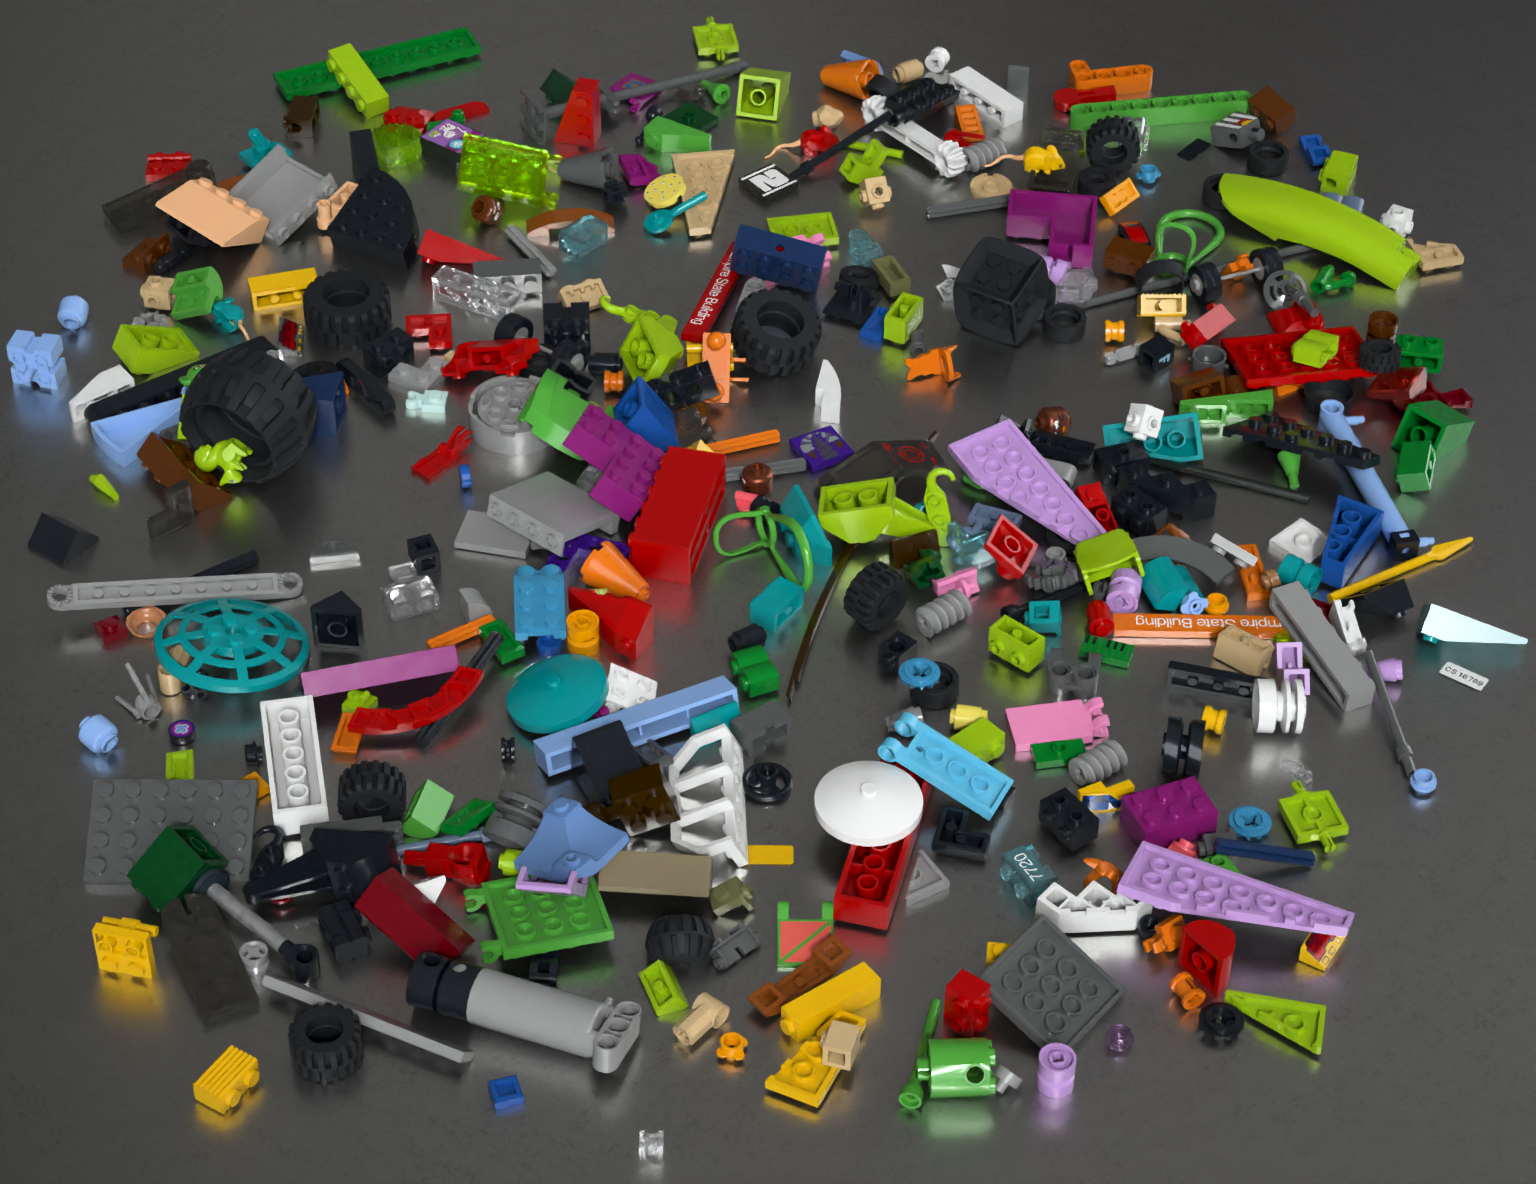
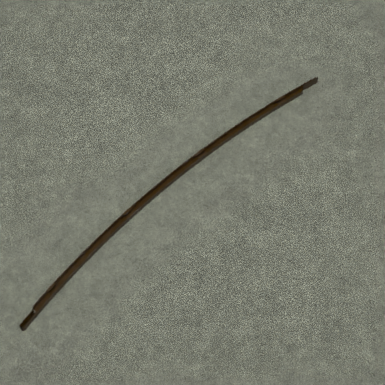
[786,431,938,702]

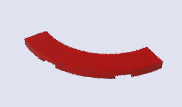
[347,665,484,735]

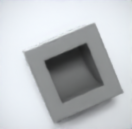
[459,588,493,623]

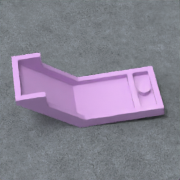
[515,866,591,897]

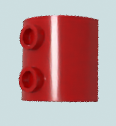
[1177,920,1236,998]

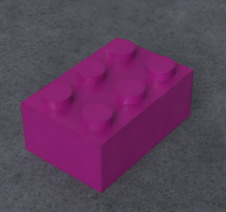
[1119,776,1219,849]

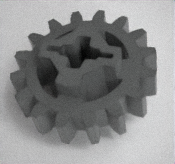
[1024,559,1080,593]

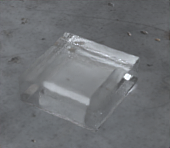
[388,562,419,589]

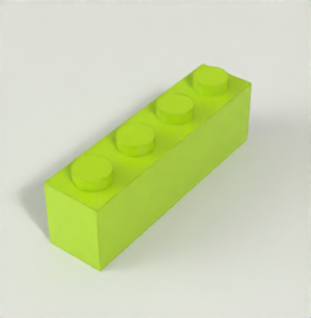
[326,43,389,119]

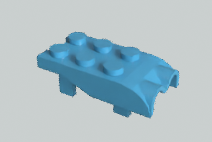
[513,564,567,641]

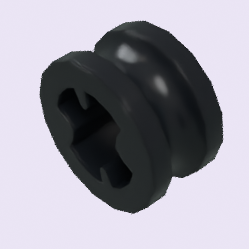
[501,737,515,761]

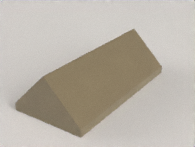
[598,851,713,898]

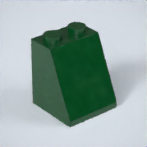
[126,826,229,913]

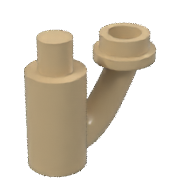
[1153,316,1191,346]

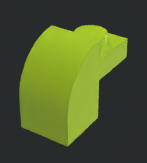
[839,139,889,184]

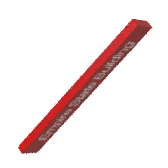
[681,241,741,344]

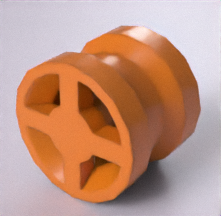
[604,370,624,394]

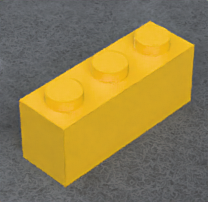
[247,267,317,312]

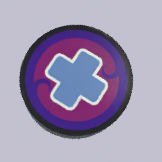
[168,720,196,745]

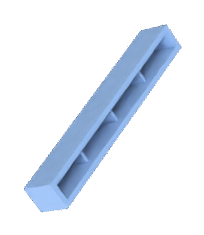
[533,675,739,776]

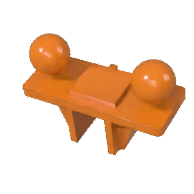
[702,331,749,403]

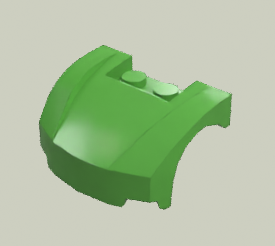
[518,368,614,461]

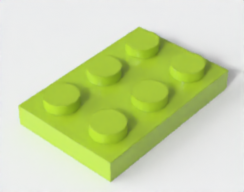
[766,212,839,246]

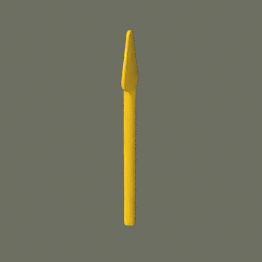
[1327,537,1473,603]

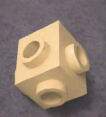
[859,176,892,211]
[140,276,176,310]

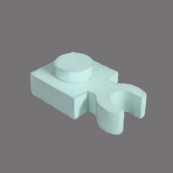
[406,390,449,413]

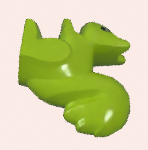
[194,438,253,486]

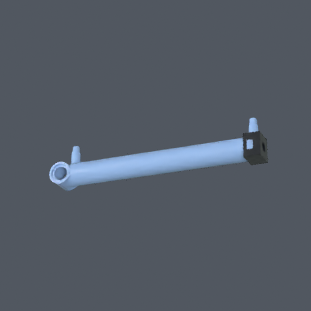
[1318,399,1435,562]

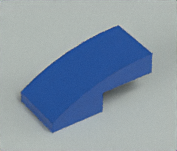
[1298,134,1331,166]

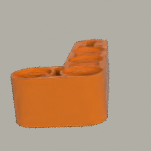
[1068,60,1153,95]

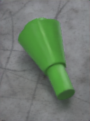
[701,79,731,104]
[1277,451,1301,489]

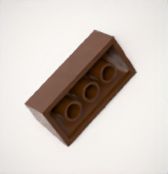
[136,431,232,512]

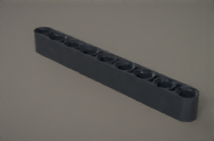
[84,336,280,425]

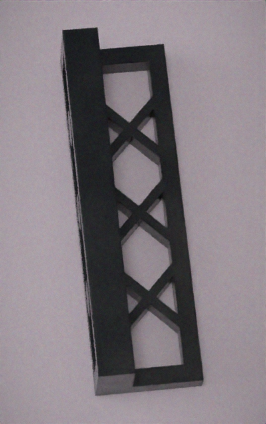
[1166,660,1269,703]

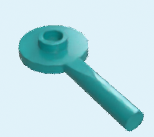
[644,191,708,234]

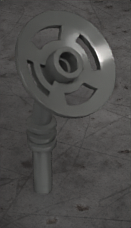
[1263,270,1319,317]

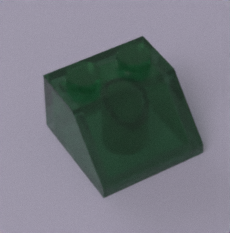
[540,68,576,104]

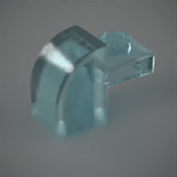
[946,520,997,569]

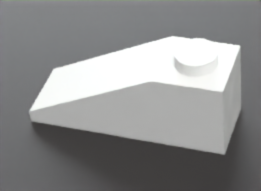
[69,365,135,423]

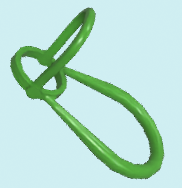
[1155,209,1225,278]
[713,506,814,593]

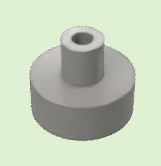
[993,1063,1023,1094]

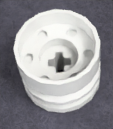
[1252,679,1306,733]

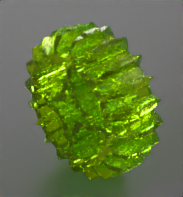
[372,122,423,168]

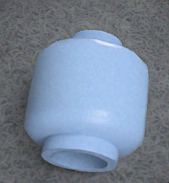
[57,295,89,330]
[78,714,118,754]

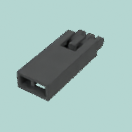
[300,815,404,854]

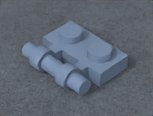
[962,503,1022,541]

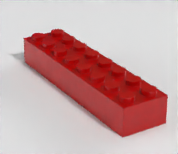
[833,749,933,930]

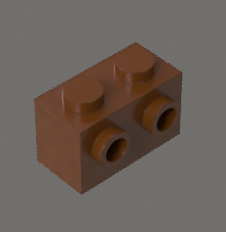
[1248,86,1297,135]
[1103,236,1156,278]
[1169,367,1227,405]

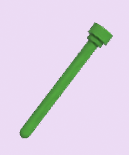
[898,998,942,1109]

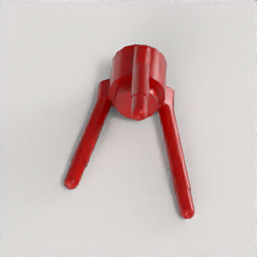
[943,128,985,147]

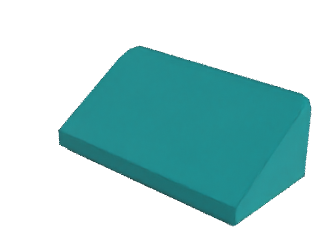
[690,701,741,749]

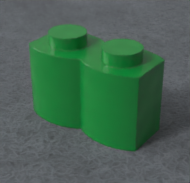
[729,644,779,698]

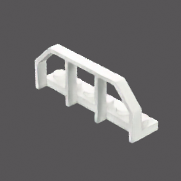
[669,723,748,867]

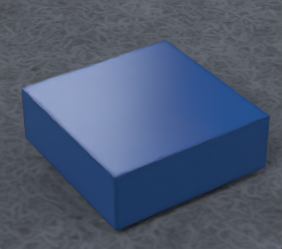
[488,1075,524,1110]

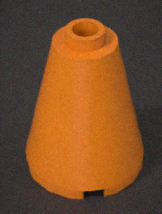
[820,59,880,101]
[579,540,650,601]

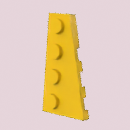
[765,1009,866,1108]

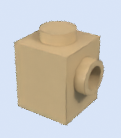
[820,1020,861,1071]

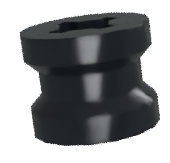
[750,494,780,525]
[181,669,211,701]

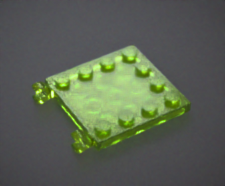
[456,133,563,211]

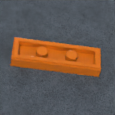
[1233,544,1271,601]

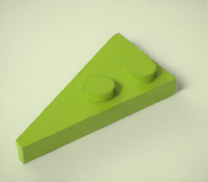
[1224,989,1326,1055]

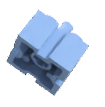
[6,330,67,389]

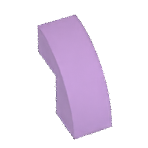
[1272,641,1310,695]

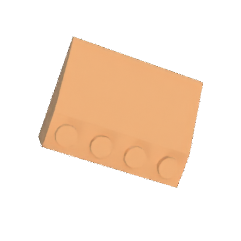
[155,177,270,247]

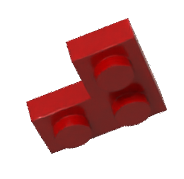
[405,313,452,350]

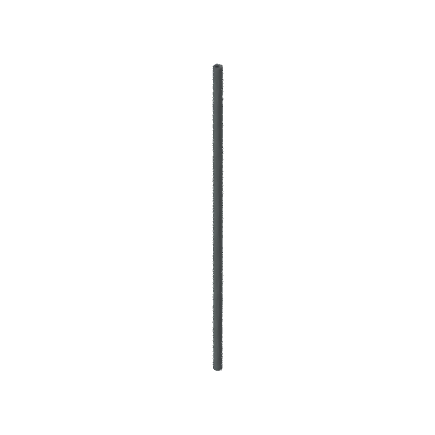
[1037,244,1315,321]

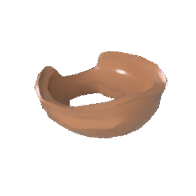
[125,606,166,639]

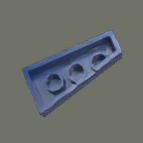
[1320,495,1384,589]

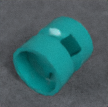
[1277,553,1323,596]

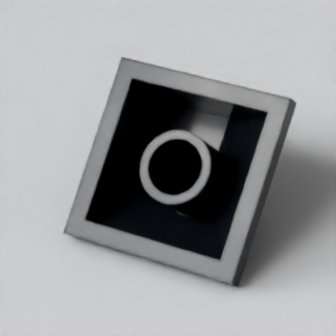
[1339,578,1415,619]

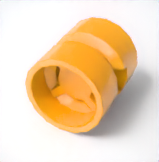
[566,609,600,657]

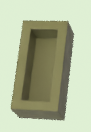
[871,255,911,297]

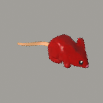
[764,125,840,159]

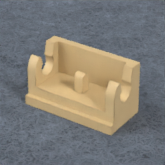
[1213,625,1275,677]

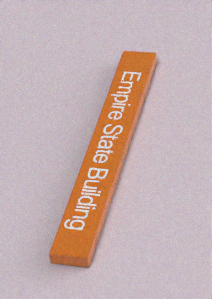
[1112,613,1292,640]

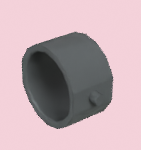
[1188,344,1229,374]

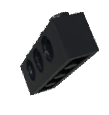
[619,360,720,412]

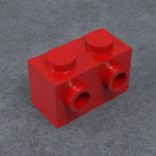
[943,968,992,1038]

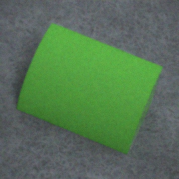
[402,779,454,839]

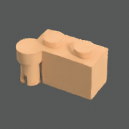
[316,181,359,230]

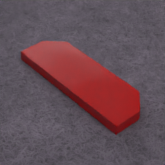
[433,101,489,121]

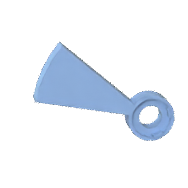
[90,386,188,468]

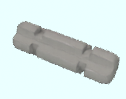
[1103,342,1143,366]

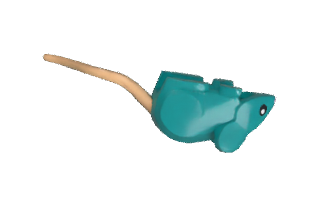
[211,297,250,341]

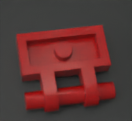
[145,151,192,182]

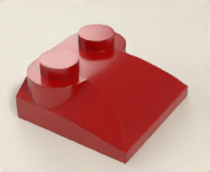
[381,106,435,140]
[1266,300,1325,333]
[983,514,1038,580]

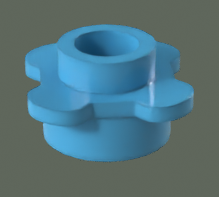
[1136,164,1161,183]

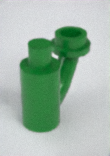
[1310,265,1356,294]

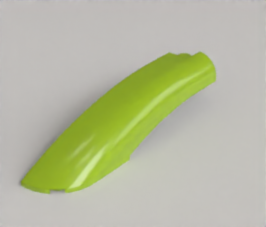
[1218,173,1422,291]

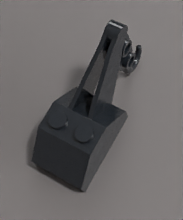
[243,825,402,905]

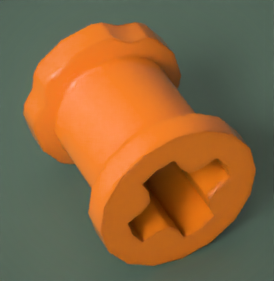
[1169,972,1206,1010]

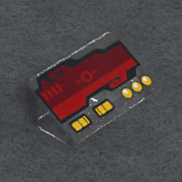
[277,317,304,358]

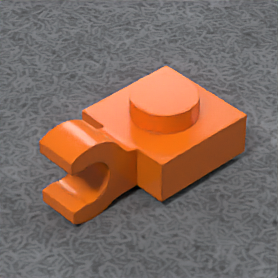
[1221,253,1254,281]
[1142,914,1185,954]

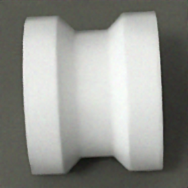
[925,47,950,73]

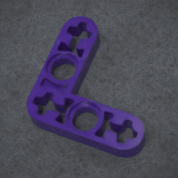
[544,534,629,582]

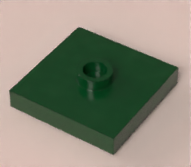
[663,102,719,132]

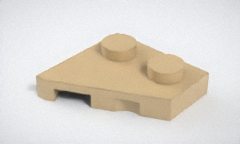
[1405,239,1464,271]

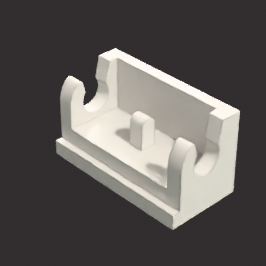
[1328,599,1367,656]

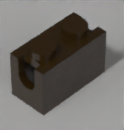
[283,95,320,138]

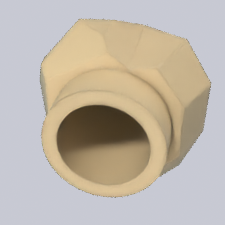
[812,104,844,130]

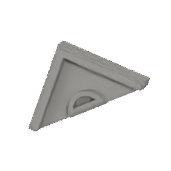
[904,849,950,907]

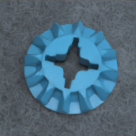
[899,658,940,690]
[1228,806,1272,841]

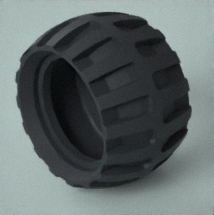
[179,347,317,484]

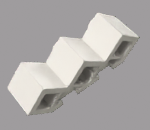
[1035,880,1153,933]

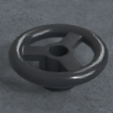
[742,762,794,802]

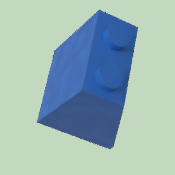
[613,376,679,453]

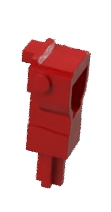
[403,842,492,886]

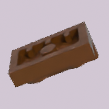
[122,232,171,274]

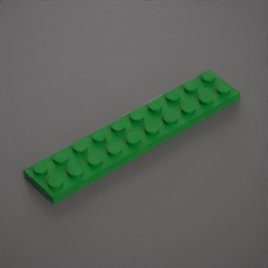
[273,26,482,101]

